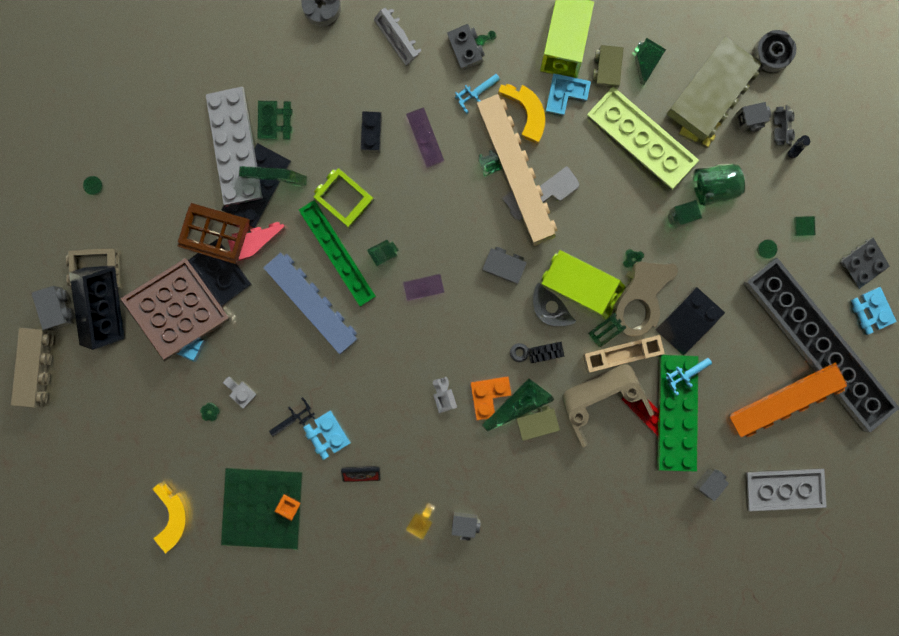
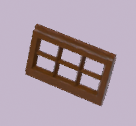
[177,203,250,264]

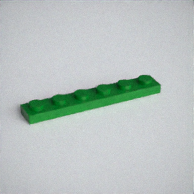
[299,200,376,307]

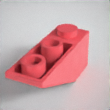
[228,222,286,262]

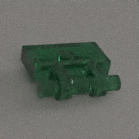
[257,100,293,140]

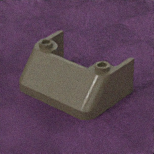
[563,364,654,448]

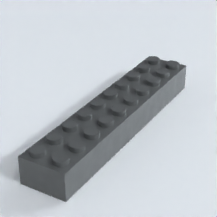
[744,258,899,433]

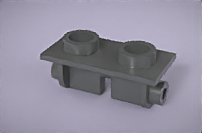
[774,105,795,146]

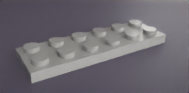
[206,87,263,206]

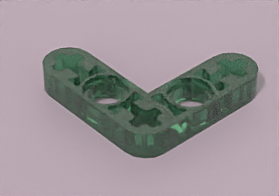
[238,166,307,186]

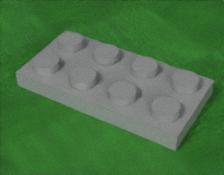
[746,469,827,511]

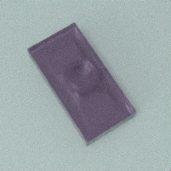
[403,274,445,301]

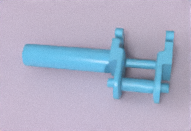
[455,74,500,114]
[666,358,712,396]

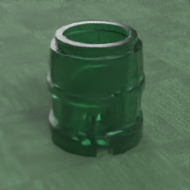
[693,163,745,206]

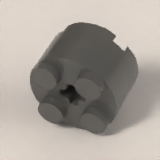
[301,0,341,26]
[754,30,797,72]

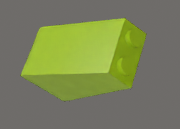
[540,0,594,78]
[542,250,626,321]

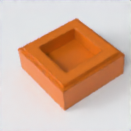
[274,494,301,521]

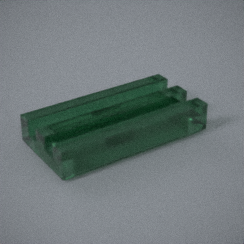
[588,313,627,348]

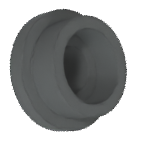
[510,343,529,362]

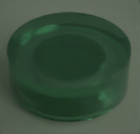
[83,176,103,195]
[757,239,778,259]

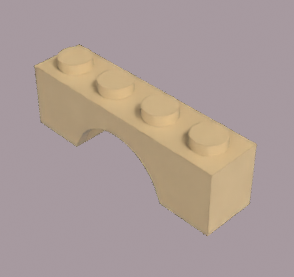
[583,335,665,373]

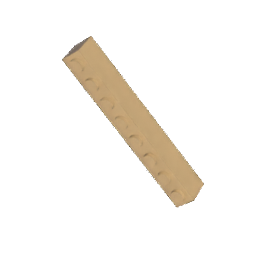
[477,94,558,246]

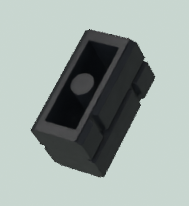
[361,111,382,153]

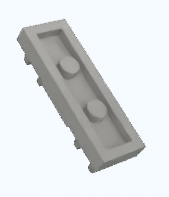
[374,8,421,65]

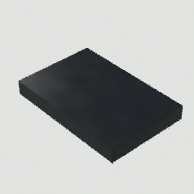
[188,239,252,307]

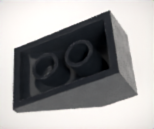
[655,287,725,356]

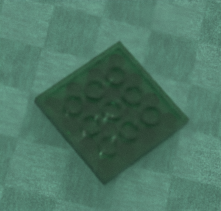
[221,468,303,549]

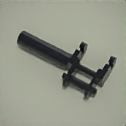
[788,135,811,159]
[269,397,315,437]

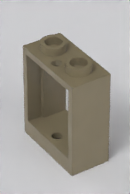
[66,249,120,289]

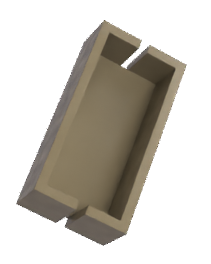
[11,328,54,408]

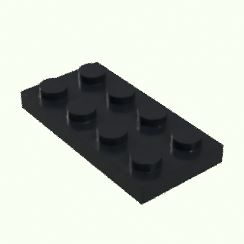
[221,143,292,228]

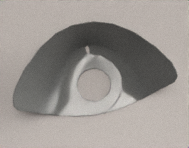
[533,283,576,326]

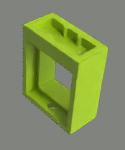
[314,168,374,228]

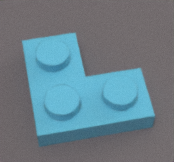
[546,74,591,116]

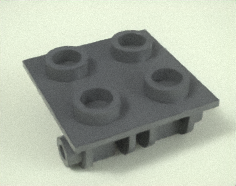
[840,237,890,289]

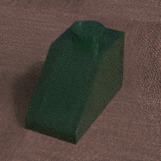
[634,38,666,85]
[367,240,399,269]

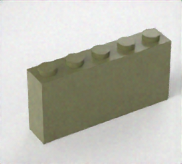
[667,36,762,141]

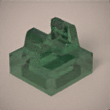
[478,150,502,176]

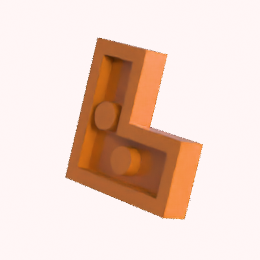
[471,376,511,420]

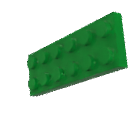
[657,355,699,472]

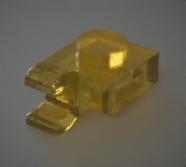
[406,503,434,539]

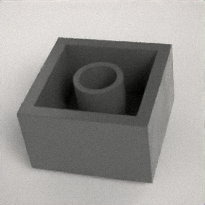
[31,286,75,331]

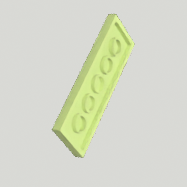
[587,87,699,190]

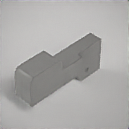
[502,166,579,221]

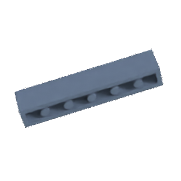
[263,252,358,354]

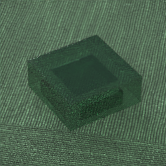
[794,216,816,236]

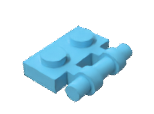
[851,287,897,335]
[303,410,351,460]

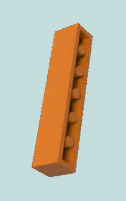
[730,362,847,437]

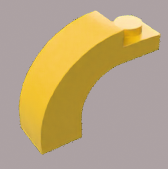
[498,84,545,144]
[153,483,189,554]

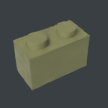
[593,45,624,88]
[516,405,560,441]

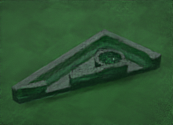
[482,378,554,431]

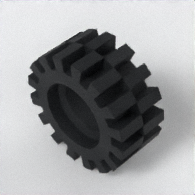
[528,341,565,363]

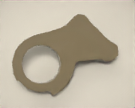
[613,262,678,336]

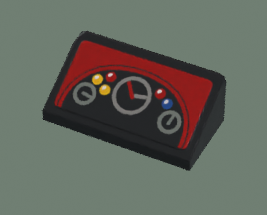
[341,466,381,482]

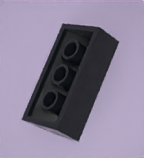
[69,266,125,350]

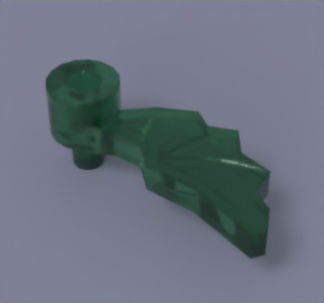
[475,31,497,46]

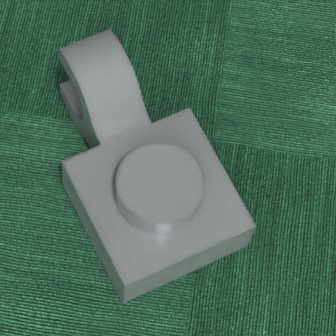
[223,377,257,409]
[433,377,457,413]

